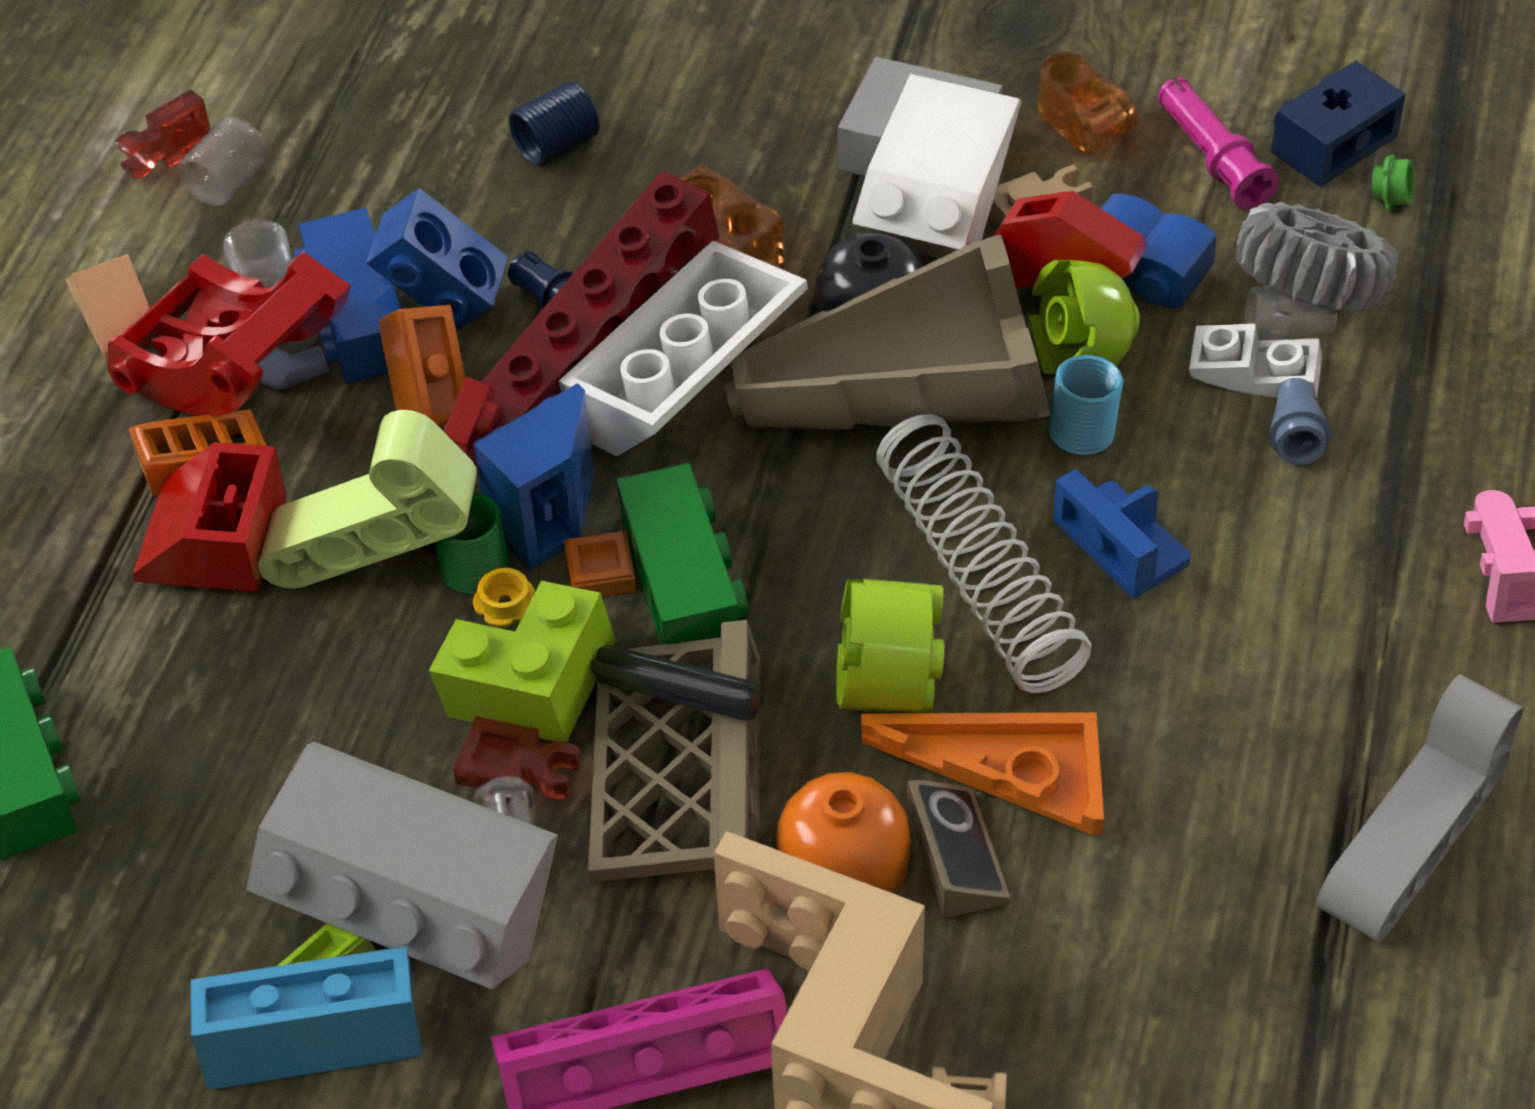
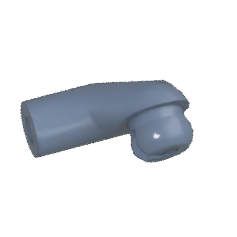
[258,345,329,390]

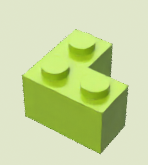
[429,581,616,744]

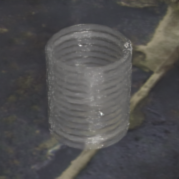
[178,116,269,206]
[223,219,292,287]

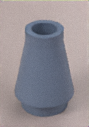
[1269,378,1332,465]

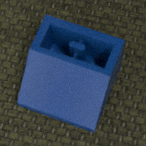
[474,383,594,570]

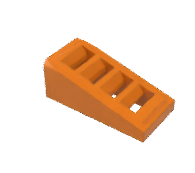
[128,409,267,497]

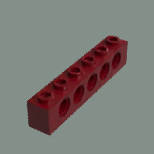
[443,170,720,478]

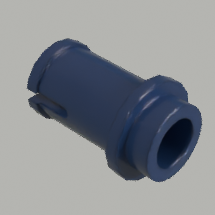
[508,250,573,309]

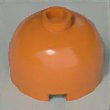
[776,772,912,894]

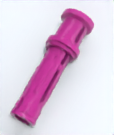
[1157,77,1279,210]

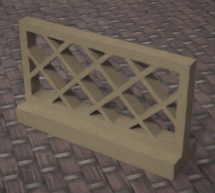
[588,620,760,882]

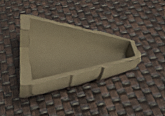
[724,234,1051,430]

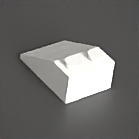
[852,74,1021,258]

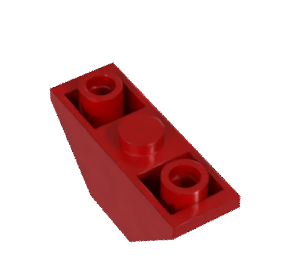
[994,190,1146,290]

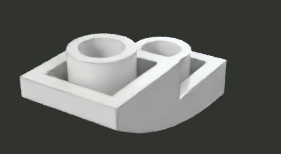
[1189,324,1322,399]

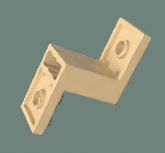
[714,831,994,1109]

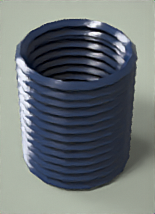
[509,81,600,165]

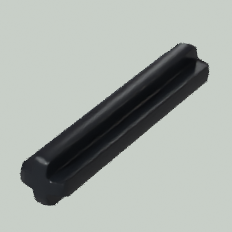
[590,645,764,721]

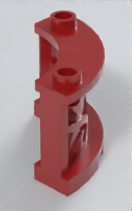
[107,251,351,416]

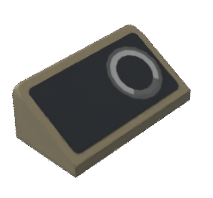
[907,780,1011,919]

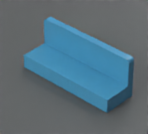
[191,946,422,1089]

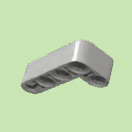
[1316,674,1524,942]

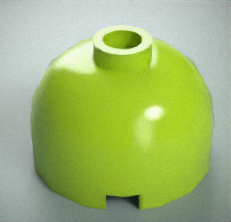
[1028,260,1140,380]

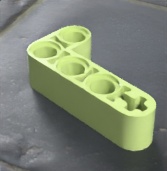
[258,410,477,589]

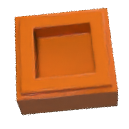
[564,530,637,597]

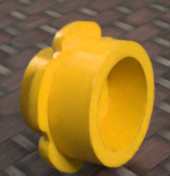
[473,568,535,627]

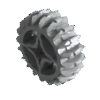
[1235,202,1398,312]

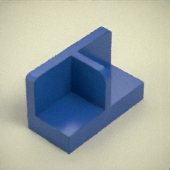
[1053,469,1191,599]

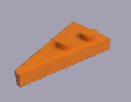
[861,712,1104,835]

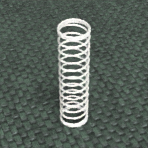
[877,414,1091,693]

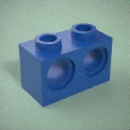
[366,188,508,331]

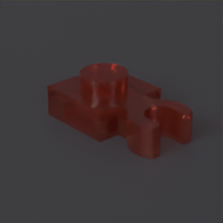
[115,89,213,179]
[453,716,581,799]

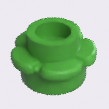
[1372,155,1414,211]

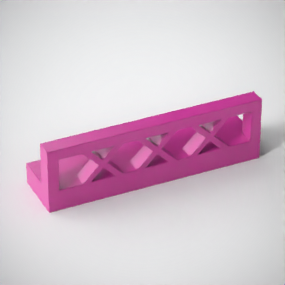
[491,968,788,1109]

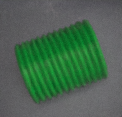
[435,492,509,594]

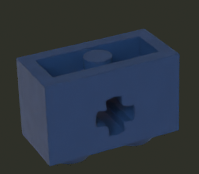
[1271,60,1406,187]

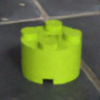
[836,579,944,713]

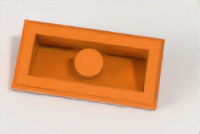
[379,305,466,429]

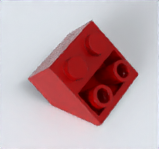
[132,442,287,592]

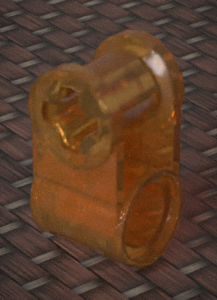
[1036,52,1138,155]

